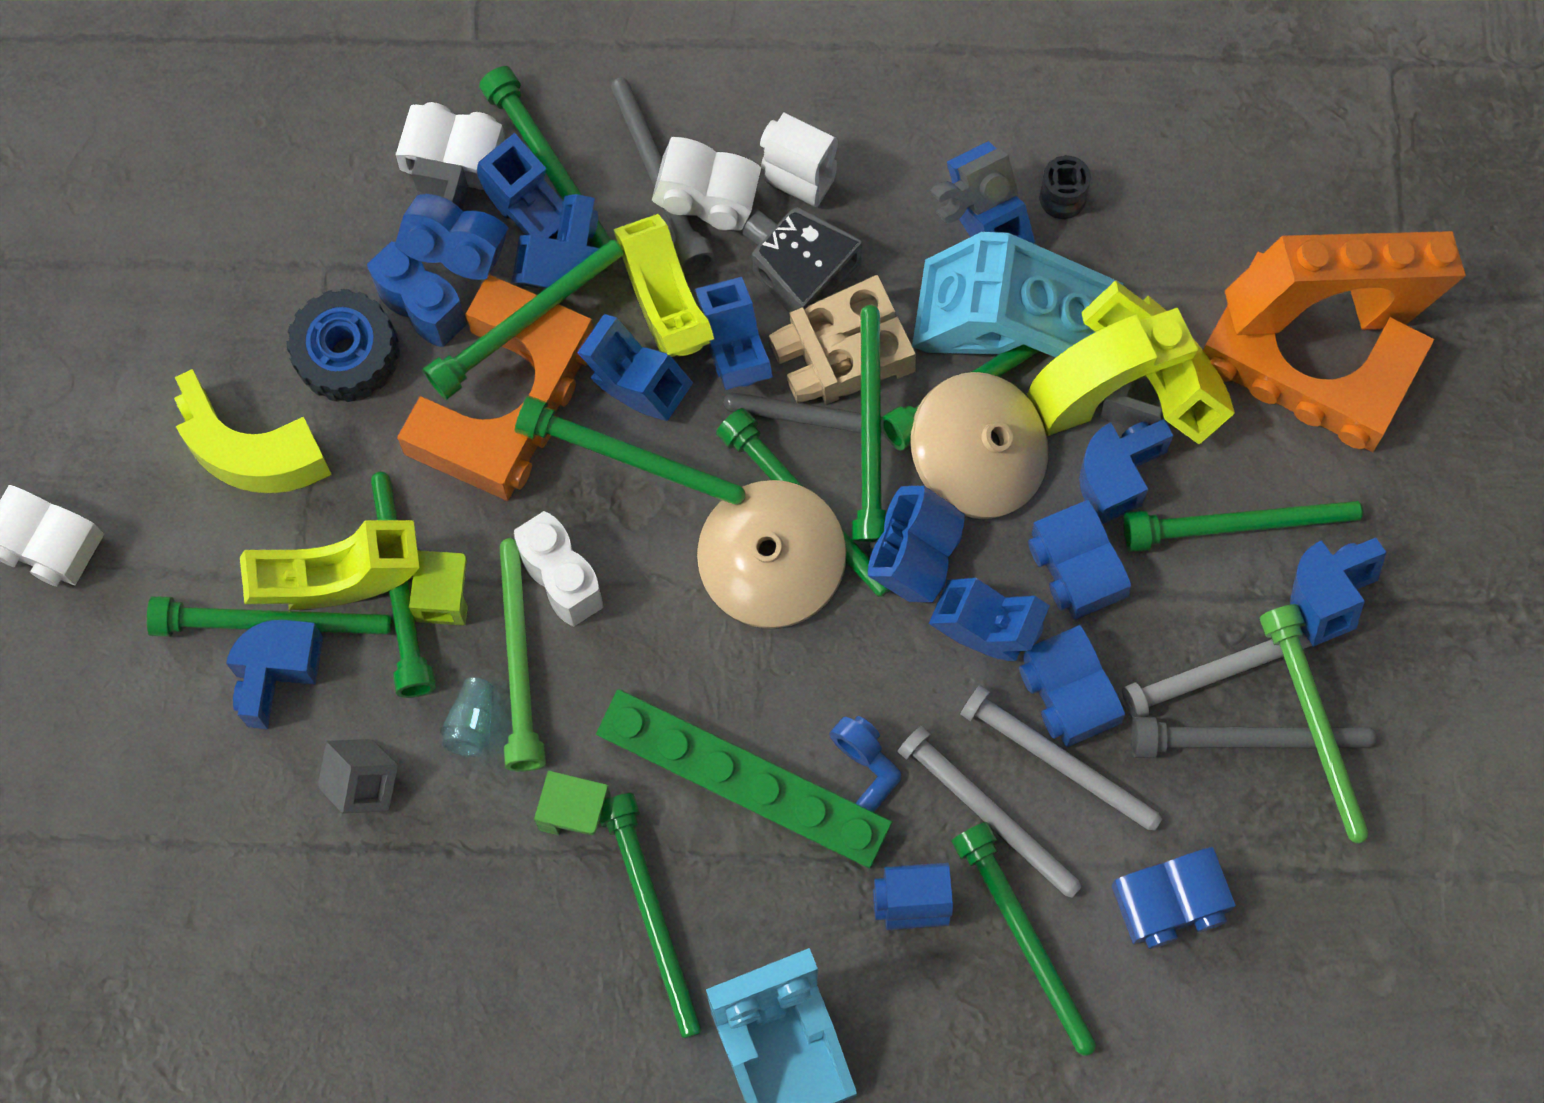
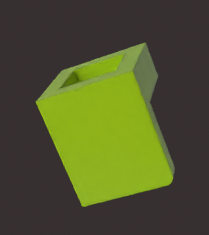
[409,550,468,626]

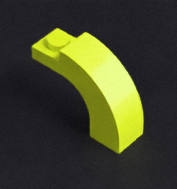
[613,214,714,357]
[1081,280,1235,444]
[1027,307,1198,436]
[174,369,332,493]
[240,520,420,610]

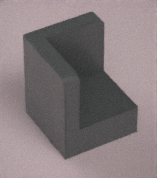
[412,157,468,210]
[1100,379,1163,427]
[318,739,398,814]

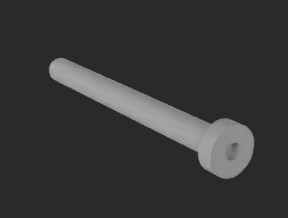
[1122,633,1312,718]
[960,685,1162,831]
[897,726,1081,897]

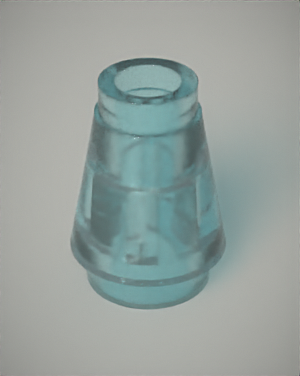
[440,678,494,757]

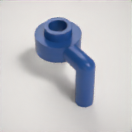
[829,716,901,812]

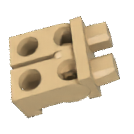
[769,275,916,405]

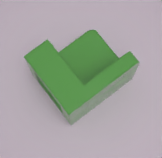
[534,771,611,835]

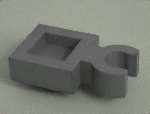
[930,147,1019,223]

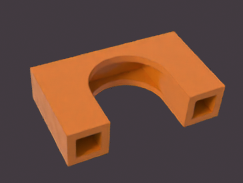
[1225,231,1466,335]
[1203,251,1434,452]
[397,274,593,501]

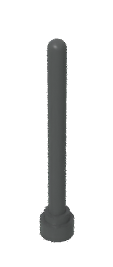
[611,78,715,274]
[723,393,885,437]
[1131,717,1377,758]

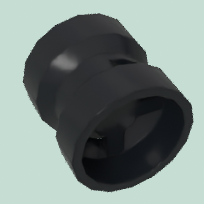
[1039,155,1091,219]

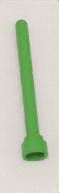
[500,538,546,772]
[1259,604,1368,844]

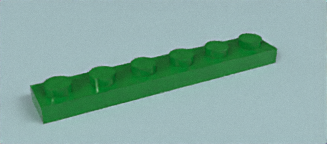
[595,689,893,869]

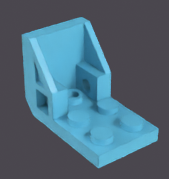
[912,232,1123,358]
[706,948,857,1103]

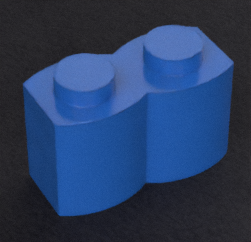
[395,194,508,280]
[367,241,467,347]
[868,486,965,602]
[1028,500,1131,620]
[1019,625,1125,747]
[1111,847,1236,949]
[873,863,953,930]

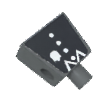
[743,208,862,313]

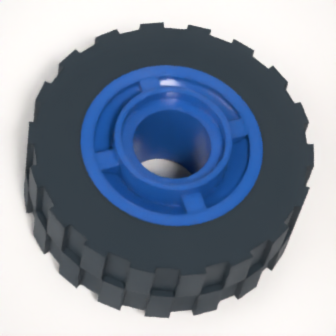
[286,289,400,402]

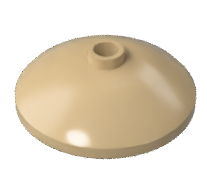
[911,372,1048,519]
[697,480,846,629]

